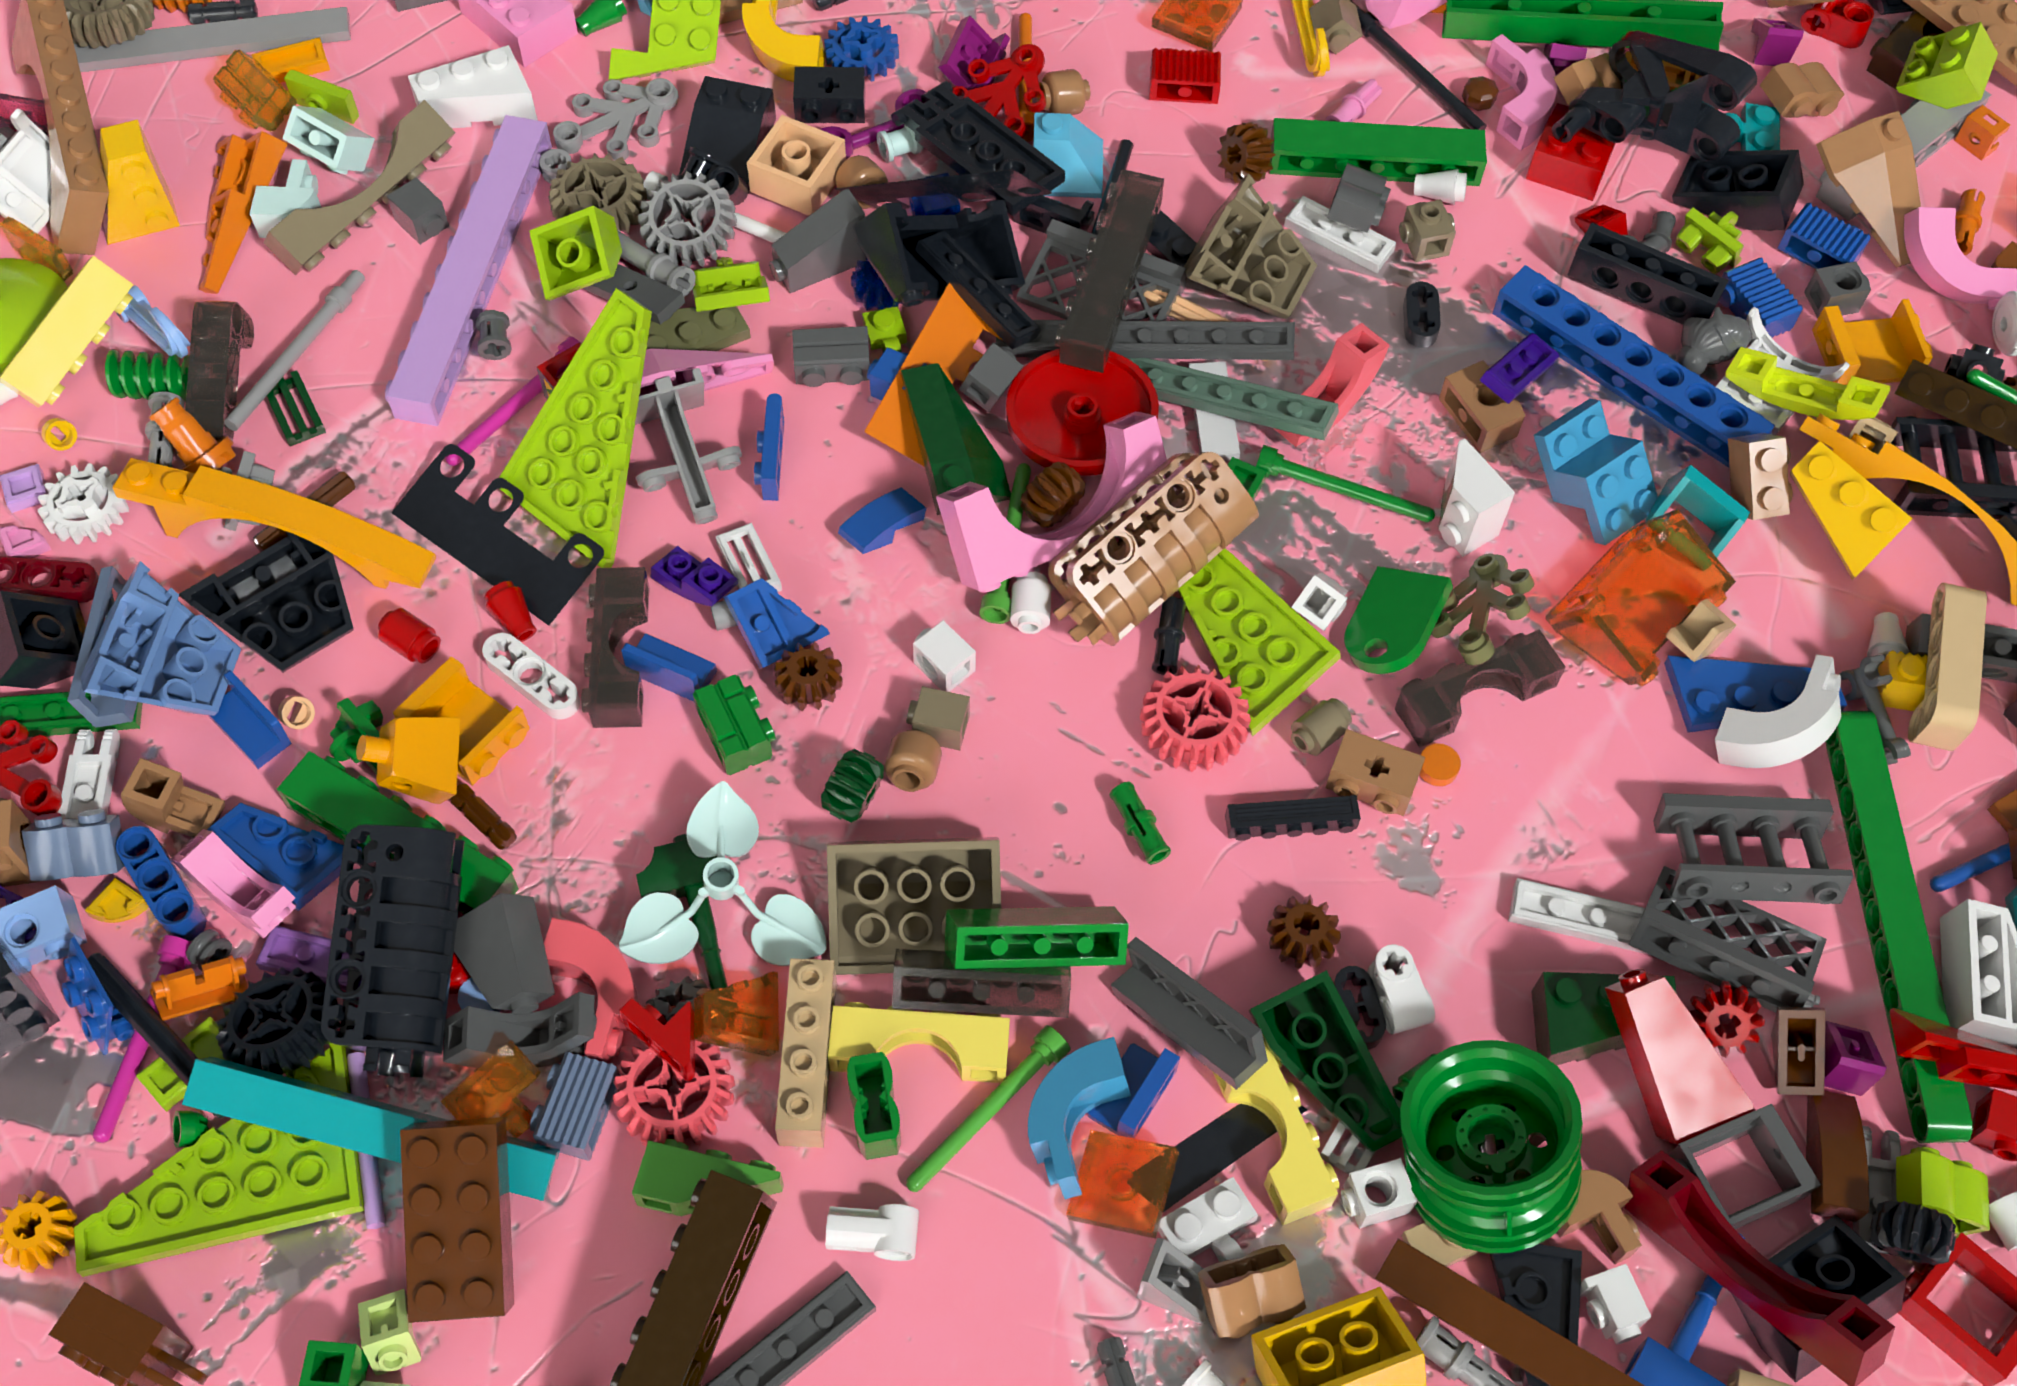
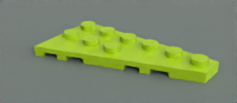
[1177,548,1341,737]

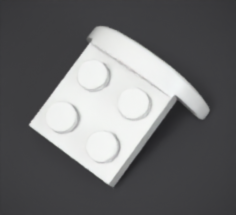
[0,108,51,238]
[1716,307,1850,435]

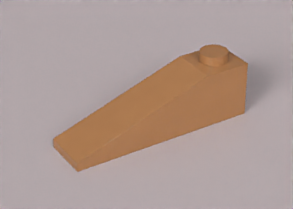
[1816,111,1921,268]

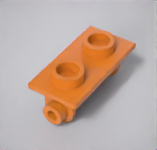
[149,955,248,1021]

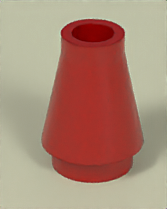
[484,581,537,642]

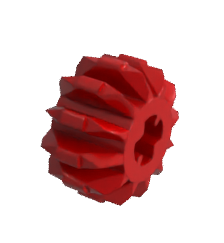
[1689,980,1765,1058]

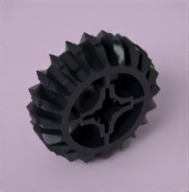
[216,967,341,1078]

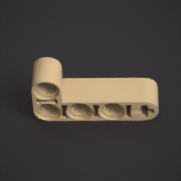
[1908,582,1987,751]

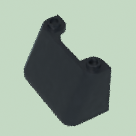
[853,200,1026,307]

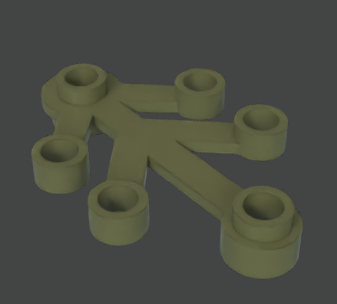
[1431,553,1535,665]

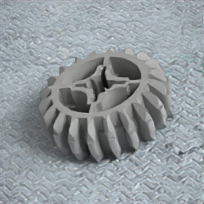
[638,171,737,268]

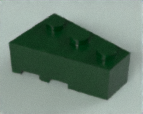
[1531,972,1677,1065]

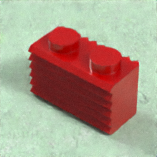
[1149,48,1221,104]

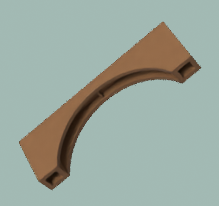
[11,0,109,255]

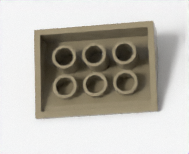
[827,837,1003,975]

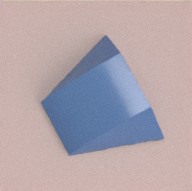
[81,561,241,716]

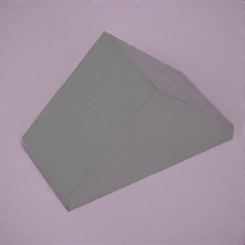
[1136,1238,1207,1324]

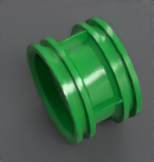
[1400,1040,1583,1253]

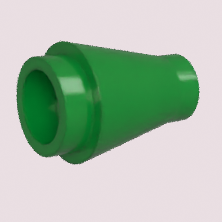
[575,0,627,37]

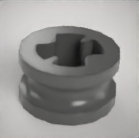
[186,929,232,971]

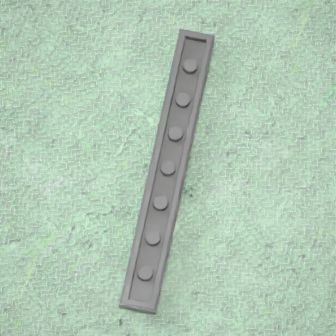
[74,7,351,72]

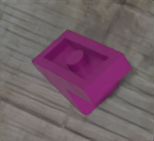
[1751,18,1804,66]
[1543,43,1587,89]

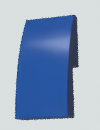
[838,487,927,554]

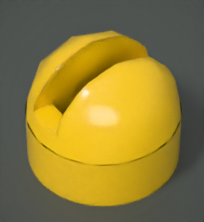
[42,418,77,451]

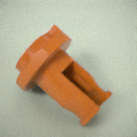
[148,397,236,473]

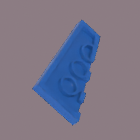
[1664,655,1847,733]

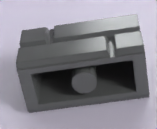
[792,326,870,387]

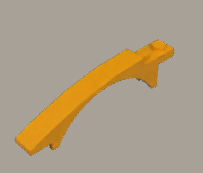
[1799,413,2017,606]
[112,458,436,589]

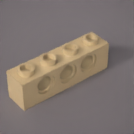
[775,958,837,1148]

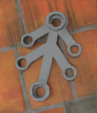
[553,78,679,160]

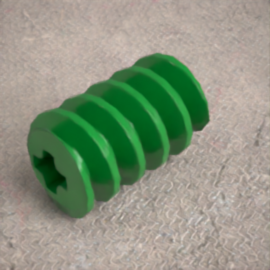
[105,349,196,402]

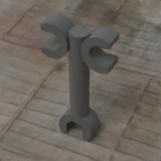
[1839,655,1911,765]

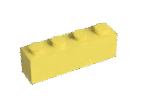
[0,256,134,407]

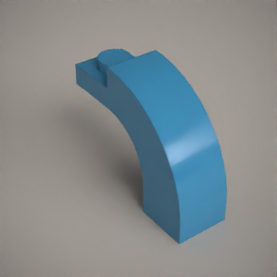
[1028,1037,1131,1199]

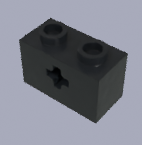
[793,67,866,124]

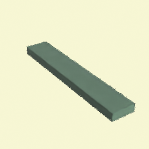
[1127,358,1339,440]

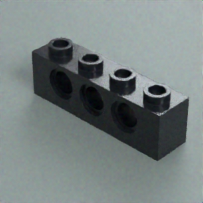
[1568,223,1729,325]

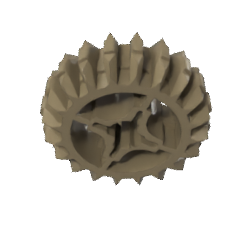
[64,0,155,49]
[548,153,647,234]

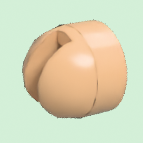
[277,695,315,729]

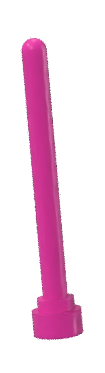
[445,336,581,466]
[93,935,192,1143]

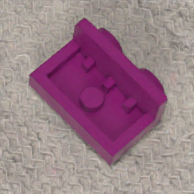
[938,15,1010,90]

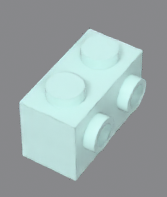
[282,105,375,174]

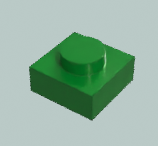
[1228,457,1267,501]

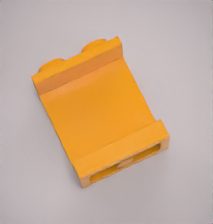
[1812,299,1933,385]
[393,656,530,786]

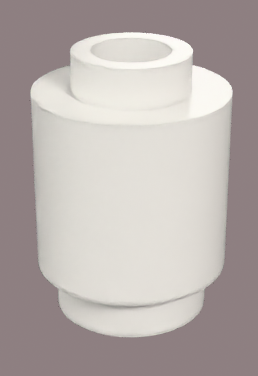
[1010,572,1052,634]

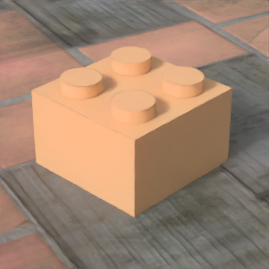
[747,115,846,216]

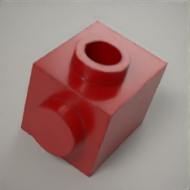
[1968,1088,2017,1161]

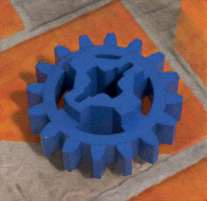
[824,16,899,82]

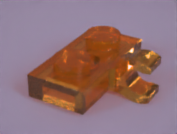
[440,1040,541,1138]

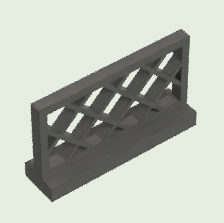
[1016,219,1186,321]
[1629,866,1827,1013]

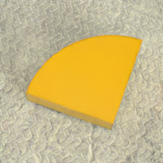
[84,878,149,923]

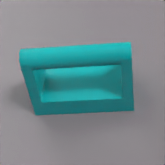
[1646,465,1750,568]

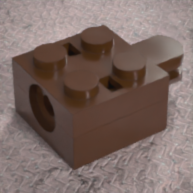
[48,1282,208,1386]

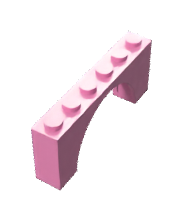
[936,411,1175,592]

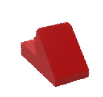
[619,998,695,1082]

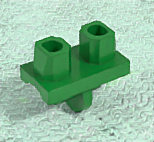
[329,698,383,775]

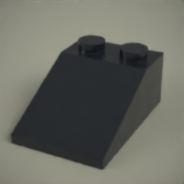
[679,76,776,196]
[1672,150,1804,231]

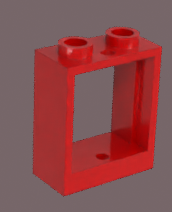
[1898,1232,2017,1386]

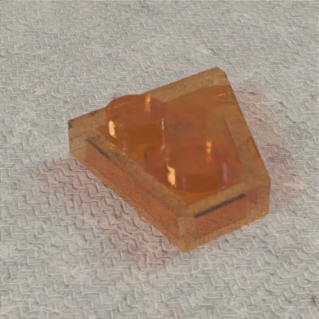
[694,971,779,1057]

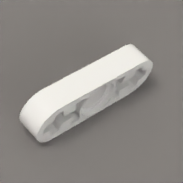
[482,633,580,719]

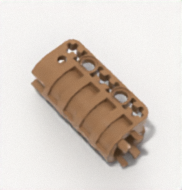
[1048,452,1259,646]

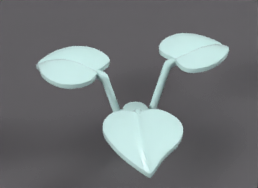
[619,781,826,966]

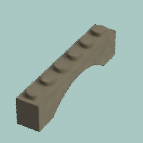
[263,100,456,275]

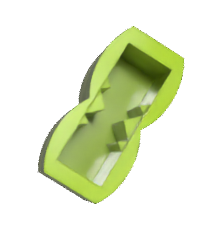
[1896,1147,1990,1235]

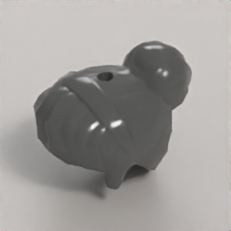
[1675,307,1751,375]

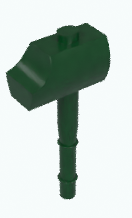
[636,834,736,1024]

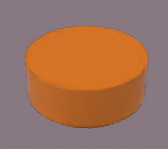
[1419,743,1461,786]

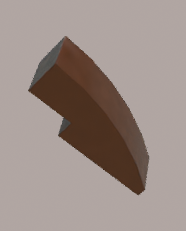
[1806,1091,1869,1222]

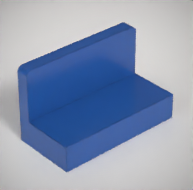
[621,633,717,701]
[208,670,292,769]
[1087,1043,1180,1144]

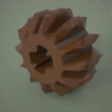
[1216,122,1276,183]
[1020,462,1086,528]
[774,641,843,712]
[1267,894,1341,970]

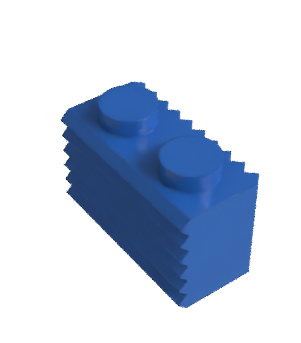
[1777,203,1871,269]
[1719,258,1803,338]

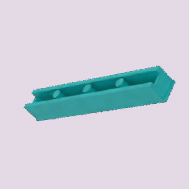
[182,1056,560,1201]

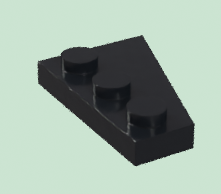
[1490,1244,1582,1386]

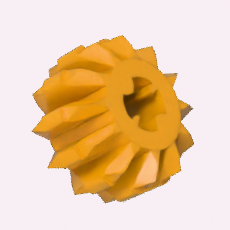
[0,1190,78,1273]

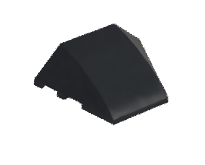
[179,531,354,673]

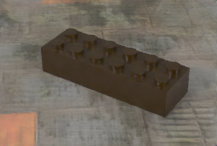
[610,1170,777,1386]

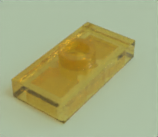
[0,216,74,281]

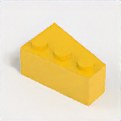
[100,119,180,245]
[1790,440,1913,580]

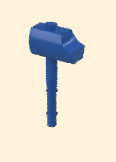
[1624,1233,1745,1386]

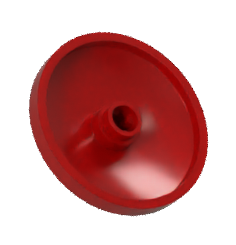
[1006,346,1159,476]

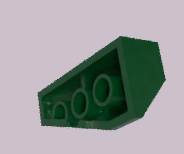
[901,363,1011,515]

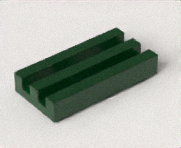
[267,370,326,447]

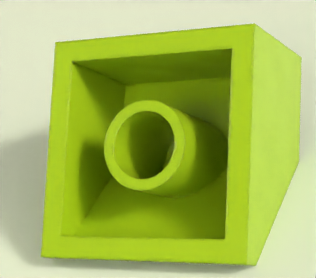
[529,205,622,301]

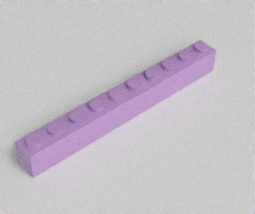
[385,115,552,427]

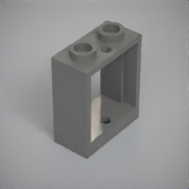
[1669,1104,1821,1229]

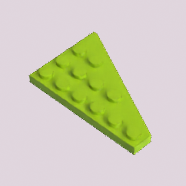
[499,288,652,570]
[74,1043,364,1277]

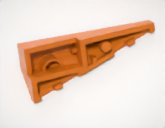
[199,131,288,294]

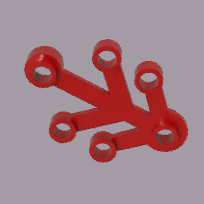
[953,44,1047,138]
[0,720,62,816]

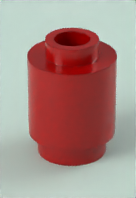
[378,608,441,664]

